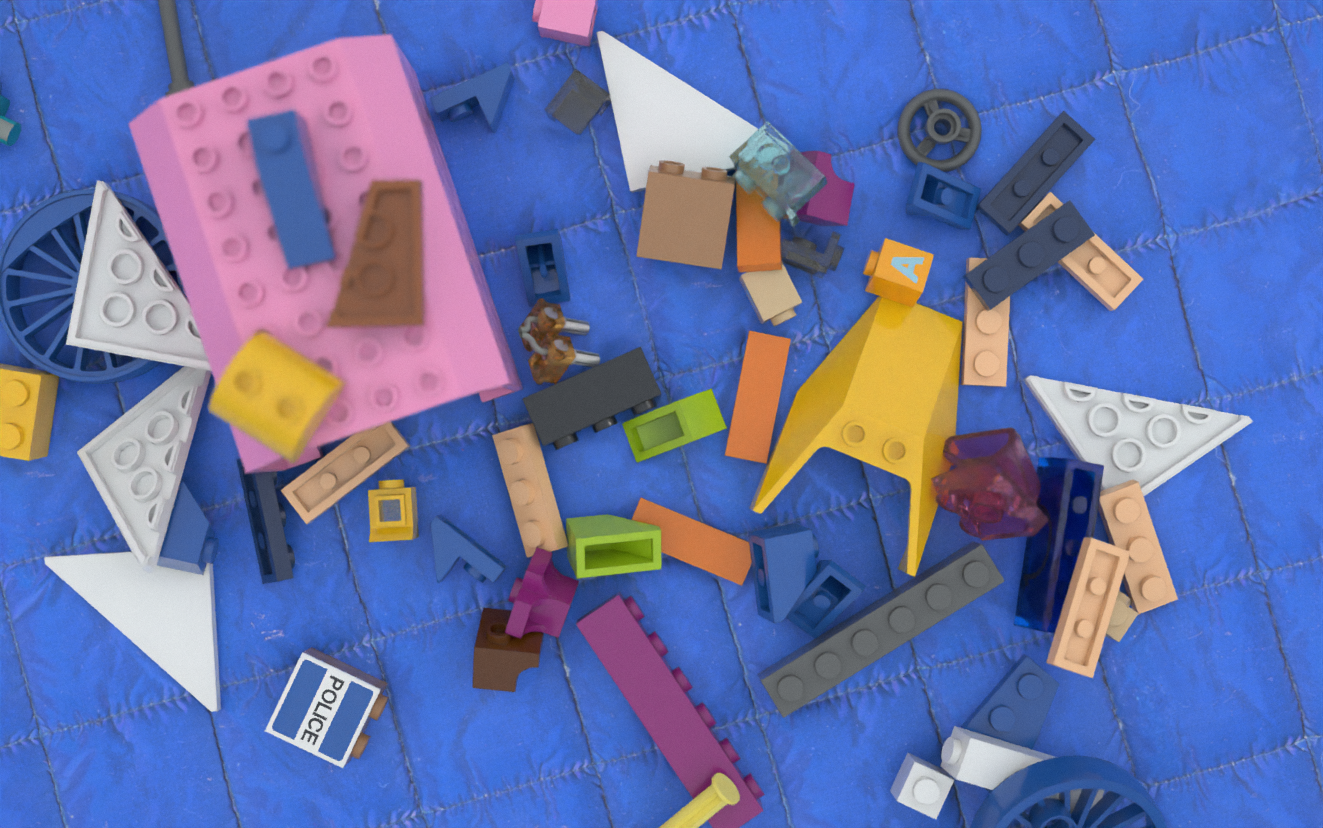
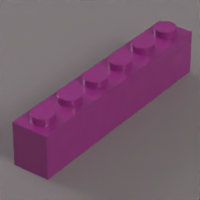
[576,591,765,828]

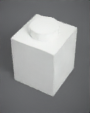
[890,753,954,819]

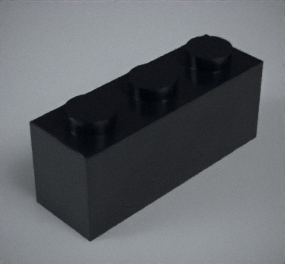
[523,347,661,450]

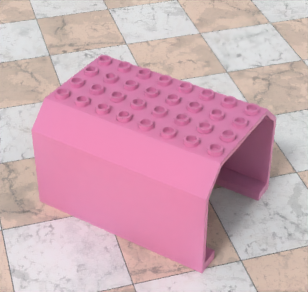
[129,34,523,473]

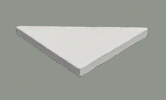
[596,31,790,193]
[66,180,212,371]
[77,366,212,573]
[1023,375,1253,496]
[44,551,221,712]

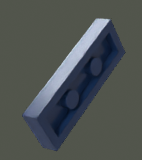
[976,111,1095,235]
[962,200,1095,311]
[236,458,295,584]

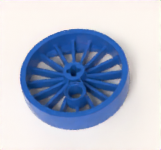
[0,189,187,384]
[970,756,1167,828]

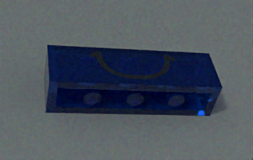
[1014,457,1104,633]

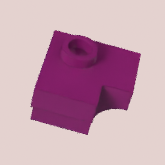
[780,150,854,226]
[505,547,579,639]

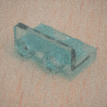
[729,121,828,227]

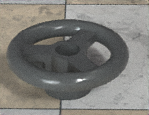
[897,89,982,172]

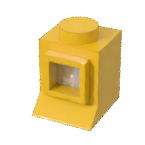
[368,479,419,542]

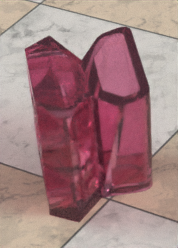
[931,428,1049,541]

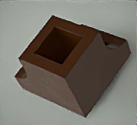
[472,608,544,692]

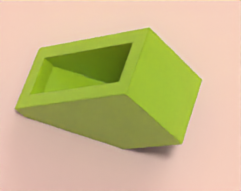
[622,388,727,463]
[566,514,662,579]

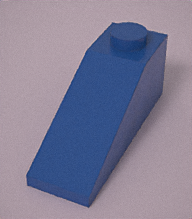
[246,109,337,270]

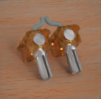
[518,298,600,384]

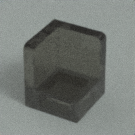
[544,69,611,135]

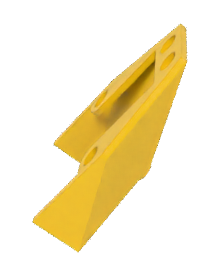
[749,296,963,577]

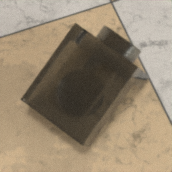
[781,231,844,278]

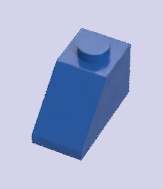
[157,478,219,575]
[748,523,819,624]

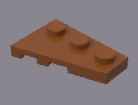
[326,180,426,328]

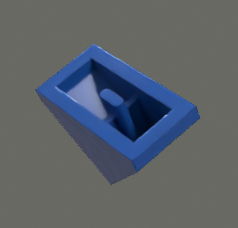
[515,229,570,307]

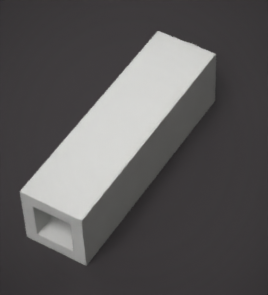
[940,726,1105,814]

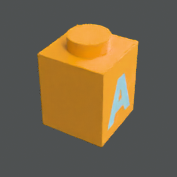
[863,238,934,307]

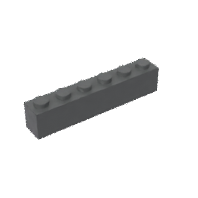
[758,542,1005,718]

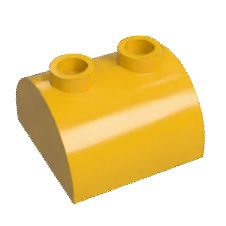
[209,331,347,463]

